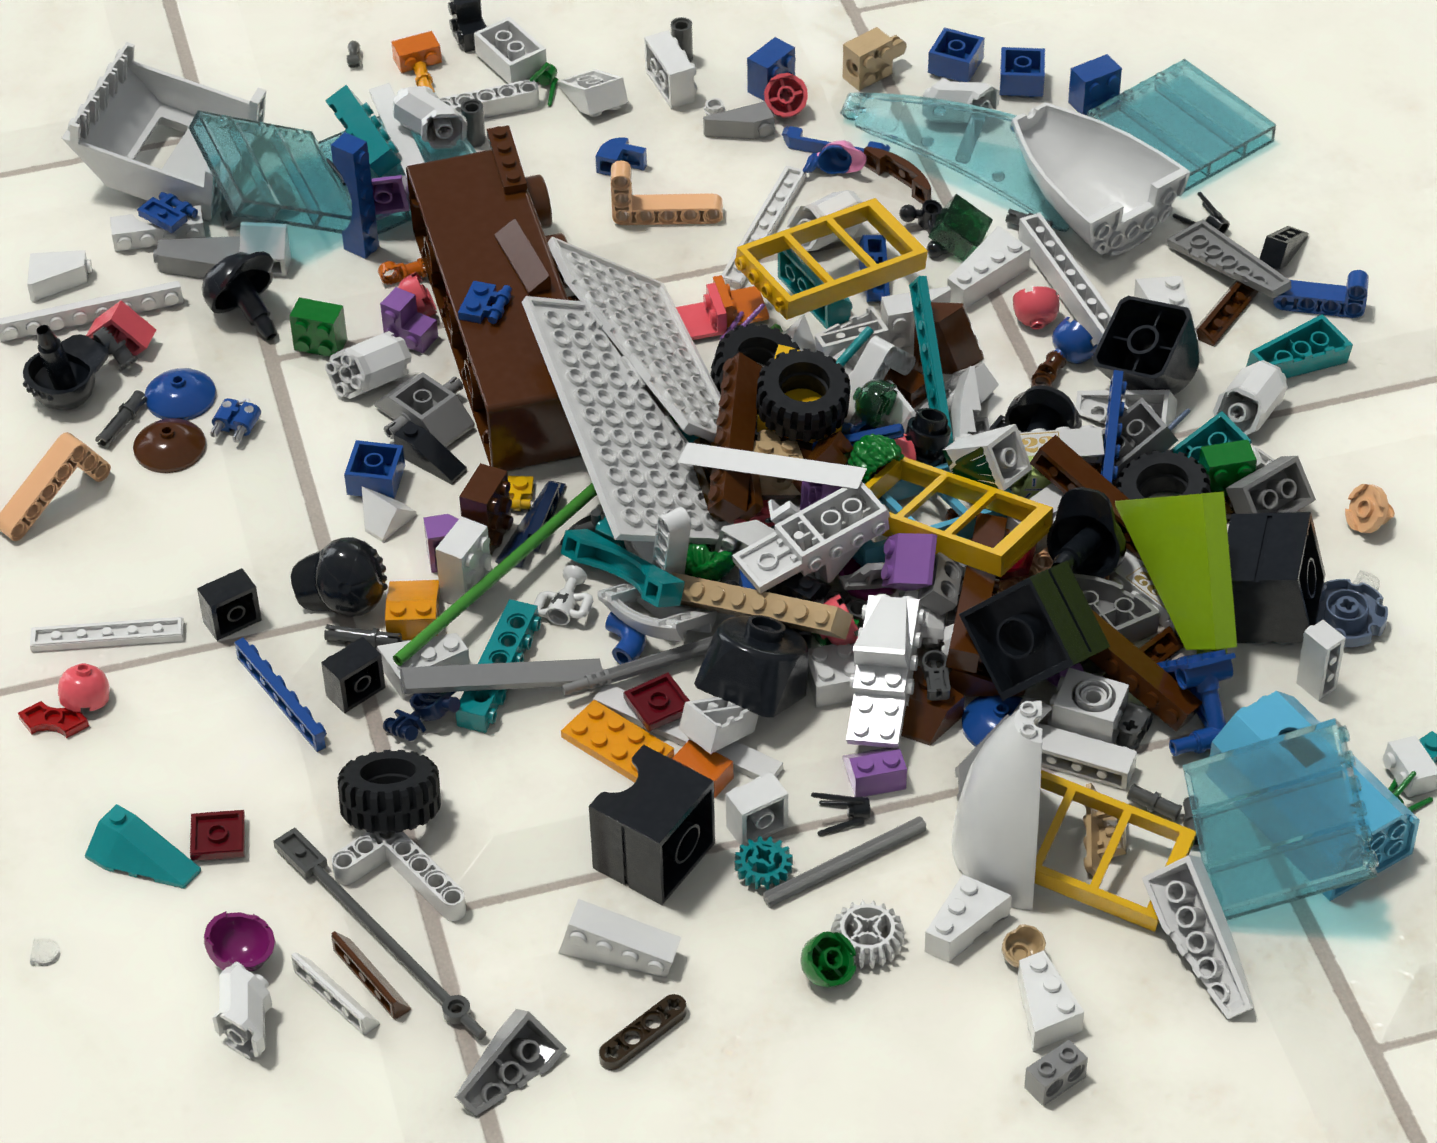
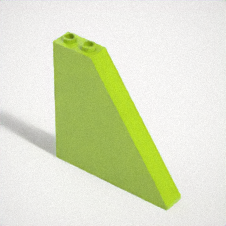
[1115,492,1237,654]

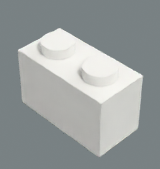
[1382,735,1437,797]

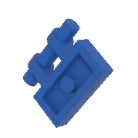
[137,192,198,233]
[458,281,512,324]

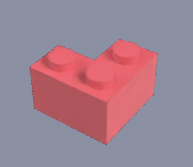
[86,301,156,356]

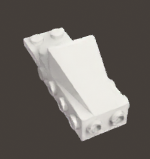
[732,481,890,594]
[846,594,926,748]

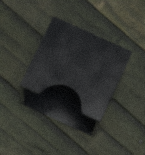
[1228,512,1326,643]
[959,561,1110,701]
[589,744,715,905]

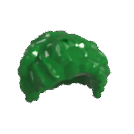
[848,434,904,484]
[684,542,736,581]

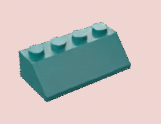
[778,248,852,329]

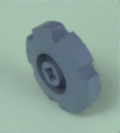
[1316,579,1388,647]

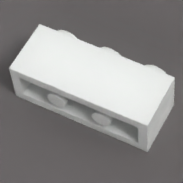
[1296,620,1346,701]

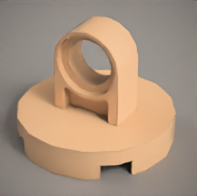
[1345,484,1395,533]

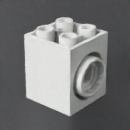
[1048,668,1129,744]

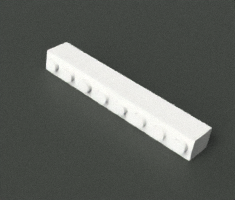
[1018,213,1113,346]

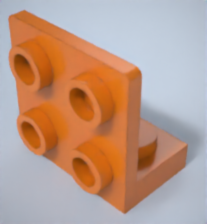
[713,275,769,327]

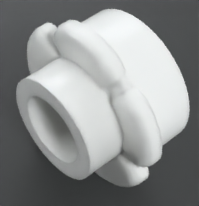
[704,98,725,116]

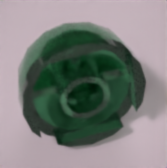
[853,379,898,429]

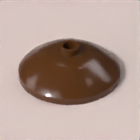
[133,418,206,473]

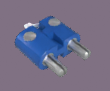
[210,398,261,443]

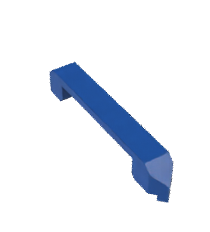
[782,126,890,153]

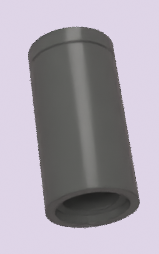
[671,17,693,62]
[461,99,486,147]

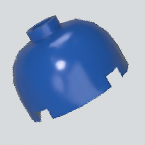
[1052,317,1097,364]

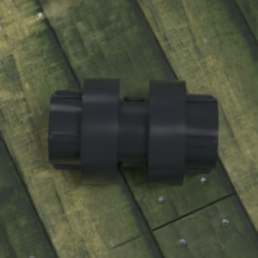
[905,408,951,467]

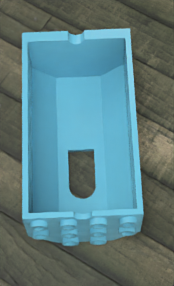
[1207,691,1420,901]

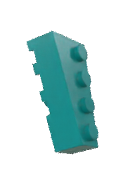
[325,85,401,177]
[1246,314,1353,378]

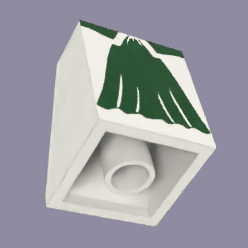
[943,424,1032,491]

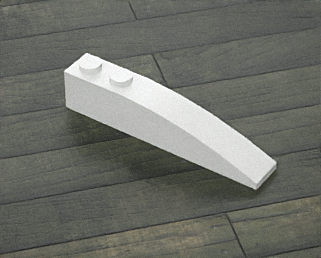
[1142,855,1254,1019]

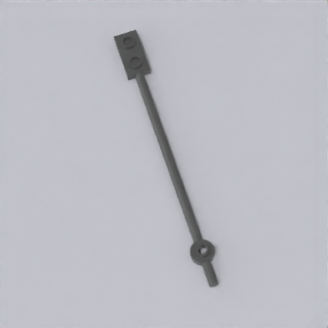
[273,827,487,1040]

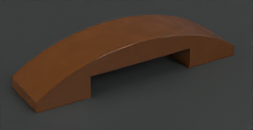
[864,147,931,204]

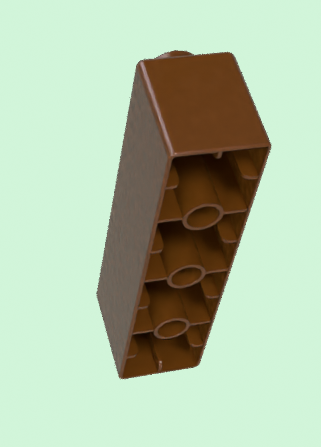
[406,150,582,471]

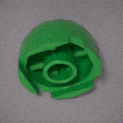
[800,931,856,988]

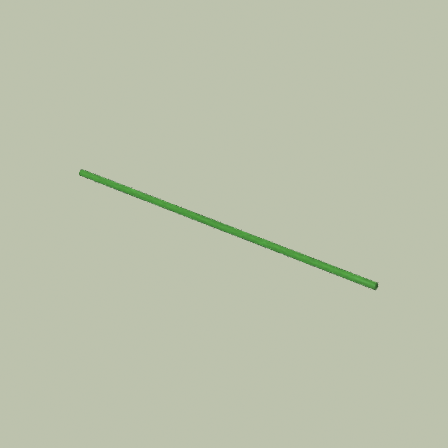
[393,324,782,666]

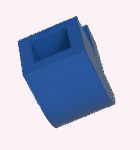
[595,137,647,176]

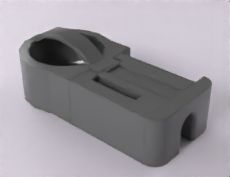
[922,650,951,701]

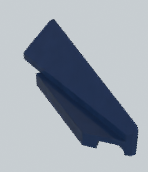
[495,481,566,568]

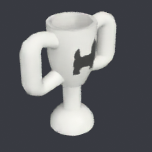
[534,565,593,626]

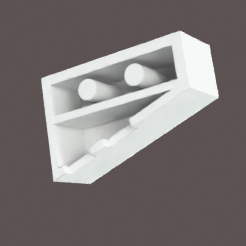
[815,306,890,358]
[377,633,470,699]
[679,697,758,754]
[924,874,1012,962]
[1018,950,1084,1051]

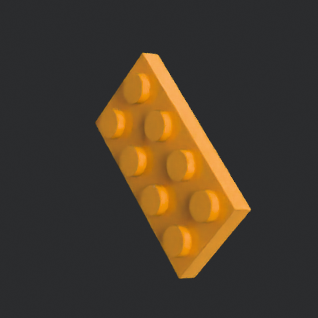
[561,700,674,783]

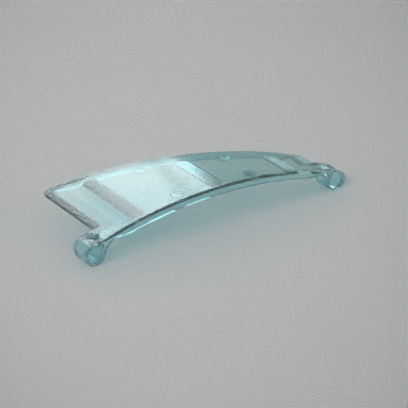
[840,93,1070,232]

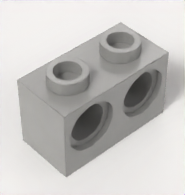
[918,552,963,617]
[1024,1040,1088,1106]

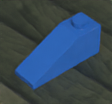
[858,235,890,302]

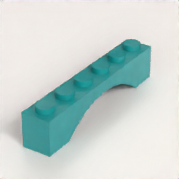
[561,529,685,608]

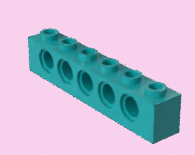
[456,599,541,733]

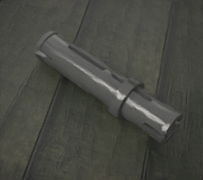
[95,390,147,449]
[324,624,402,649]

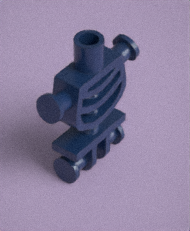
[383,692,460,741]

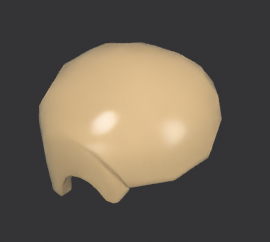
[1001,924,1046,968]

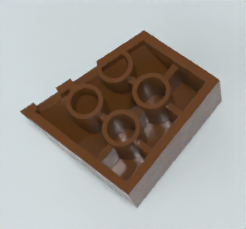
[913,302,984,374]
[901,666,965,746]

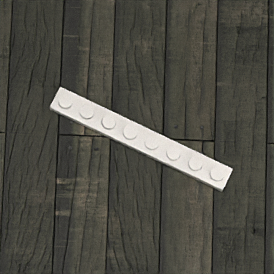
[0,281,184,342]

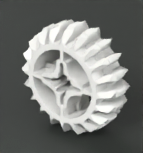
[831,900,904,969]

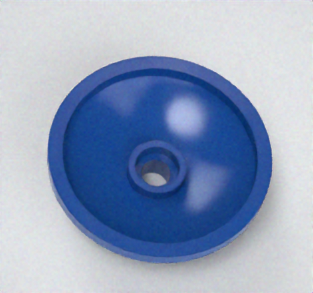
[144,368,216,420]
[962,696,1040,747]

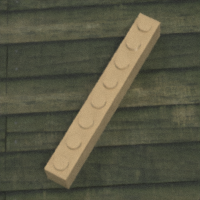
[672,572,853,640]

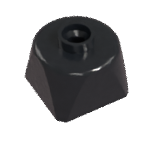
[1092,296,1200,395]
[694,615,808,717]

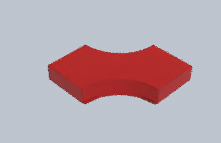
[18,701,89,738]

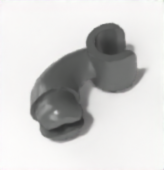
[347,41,360,67]

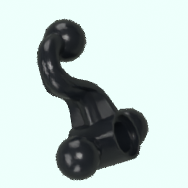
[899,200,961,258]

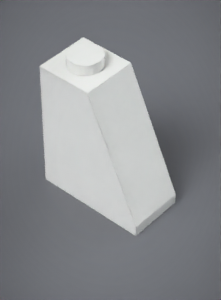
[27,250,92,301]

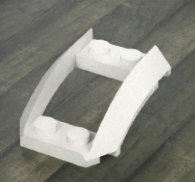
[597,583,717,642]

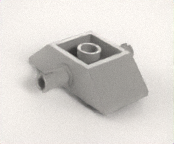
[374,372,475,447]

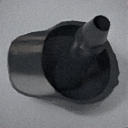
[202,252,277,340]
[23,325,110,410]
[1005,385,1082,433]
[1046,487,1126,579]
[290,537,388,617]

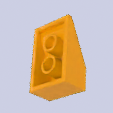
[385,580,440,640]

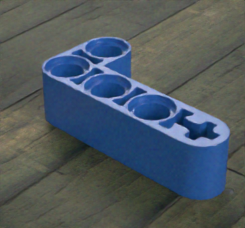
[1273,270,1369,318]

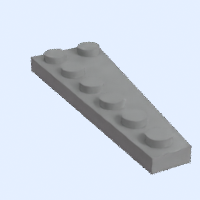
[1167,219,1291,298]

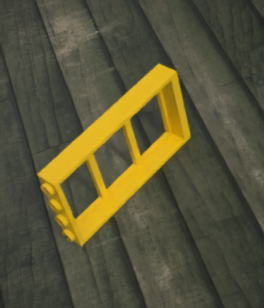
[735,198,928,320]
[865,457,1053,577]
[1035,770,1197,932]

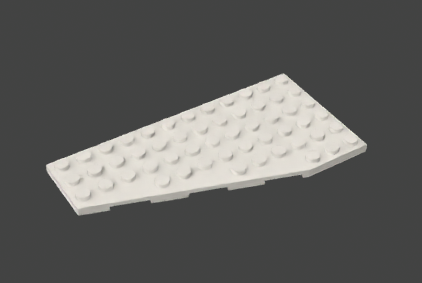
[548,236,721,443]
[522,296,734,545]

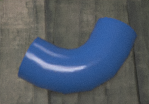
[605,612,646,665]

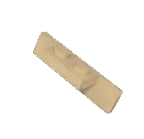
[1083,783,1127,877]

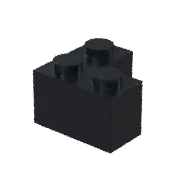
[448,0,487,52]

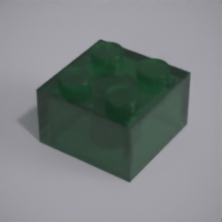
[928,194,993,262]

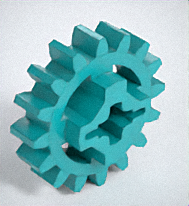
[735,836,793,890]

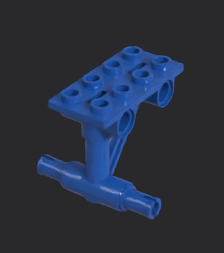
[1157,649,1236,756]

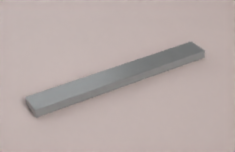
[400,658,602,694]

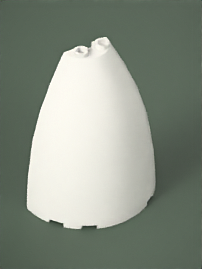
[1011,102,1190,256]
[952,701,1042,910]

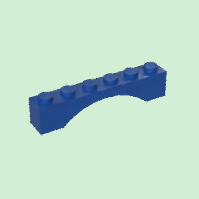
[331,132,379,259]

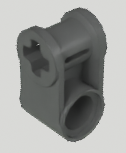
[1116,702,1154,750]

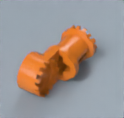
[378,258,427,285]

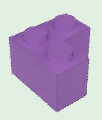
[380,287,438,353]

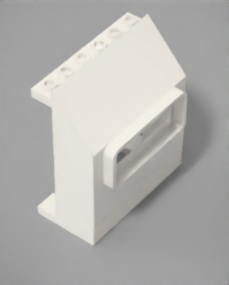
[62,42,266,222]

